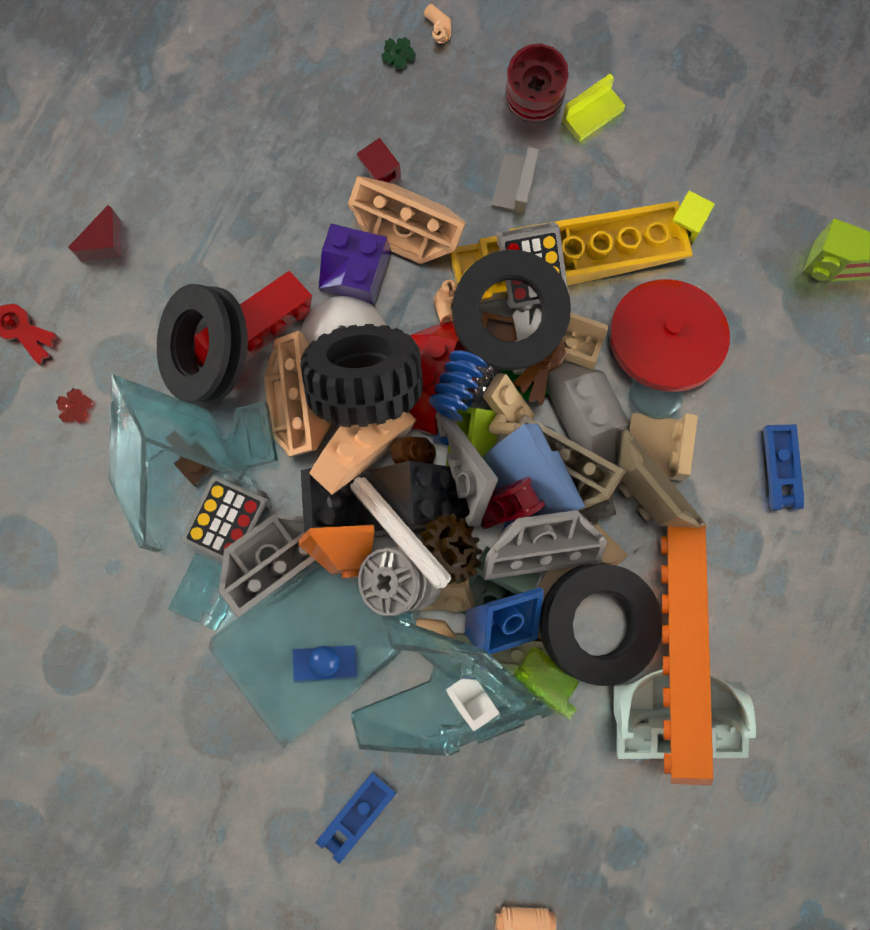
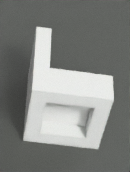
[446,673,500,732]

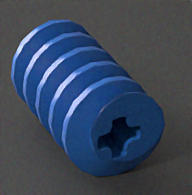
[429,351,487,422]

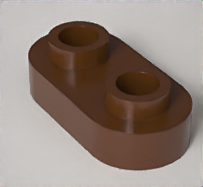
[391,436,436,464]

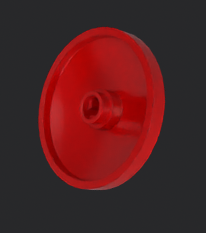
[609,279,730,392]

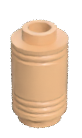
[495,907,556,930]

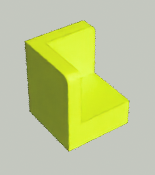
[673,191,715,243]

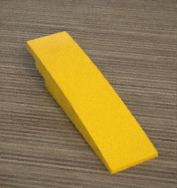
[449,201,693,303]

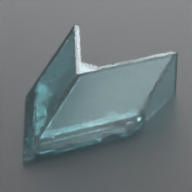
[108,374,256,553]
[351,616,554,756]

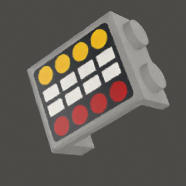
[496,222,568,311]
[180,474,272,561]

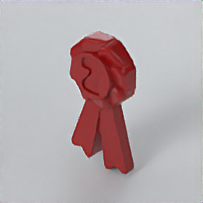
[0,304,58,365]

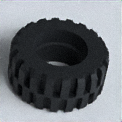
[300,324,423,427]

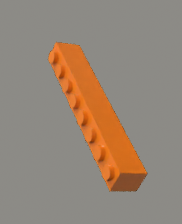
[661,525,714,786]

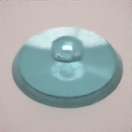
[630,380,683,419]

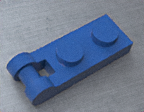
[763,424,804,510]
[315,772,397,864]

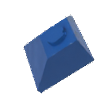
[464,587,544,657]

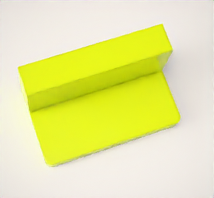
[562,73,625,142]

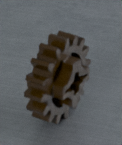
[420,514,482,585]

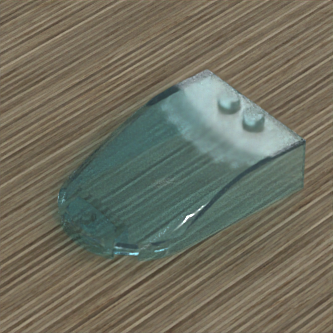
[208,561,413,749]

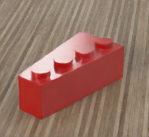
[194,270,312,368]

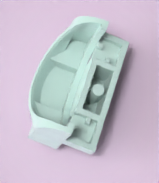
[614,670,756,759]

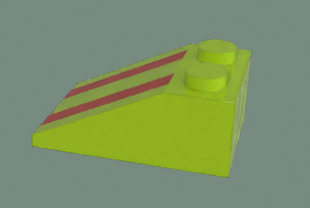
[803,218,870,282]

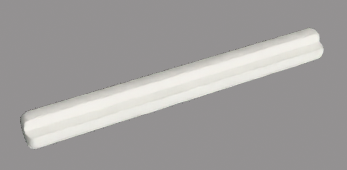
[350,477,451,589]

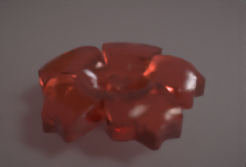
[56,388,93,424]

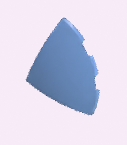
[482,424,585,516]

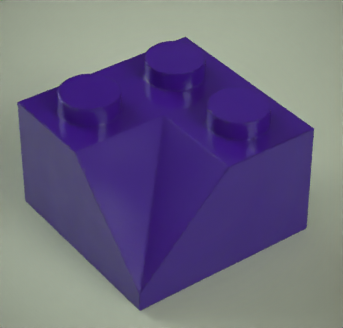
[318,224,391,304]

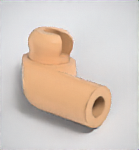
[424,4,452,43]
[433,280,457,324]
[416,618,456,652]

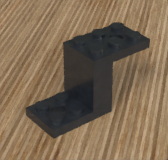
[301,461,474,537]

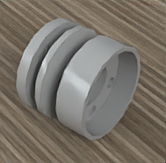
[358,546,442,616]

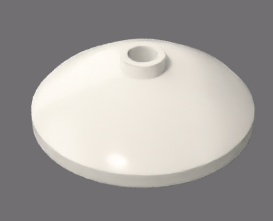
[301,296,386,344]

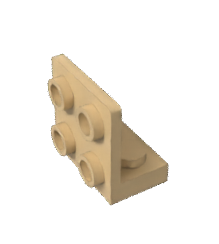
[629,413,698,481]

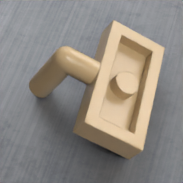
[483,374,535,435]

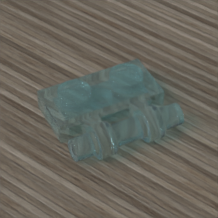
[168,553,228,631]

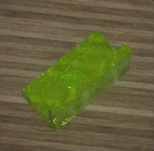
[512,647,579,719]

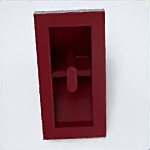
[68,205,122,261]

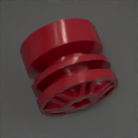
[506,43,569,122]

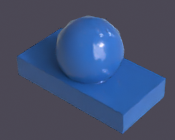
[292,645,357,682]

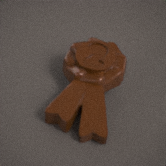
[513,341,566,406]

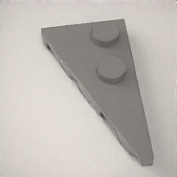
[435,412,498,526]

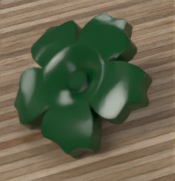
[381,37,416,70]

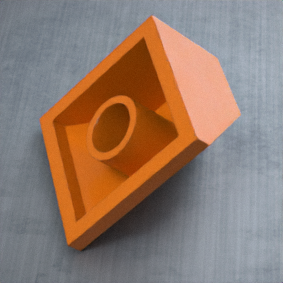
[298,525,374,579]

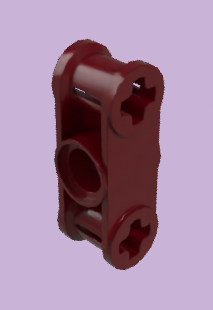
[481,476,545,530]

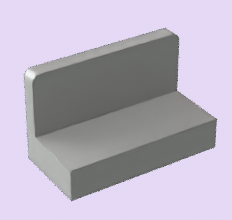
[492,147,539,214]

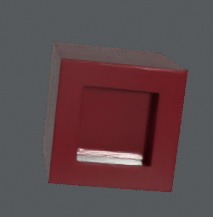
[357,138,401,183]

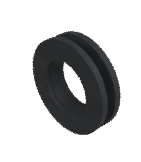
[452,250,571,370]
[157,284,248,402]
[539,564,662,686]

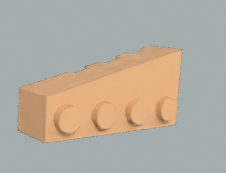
[309,412,417,495]

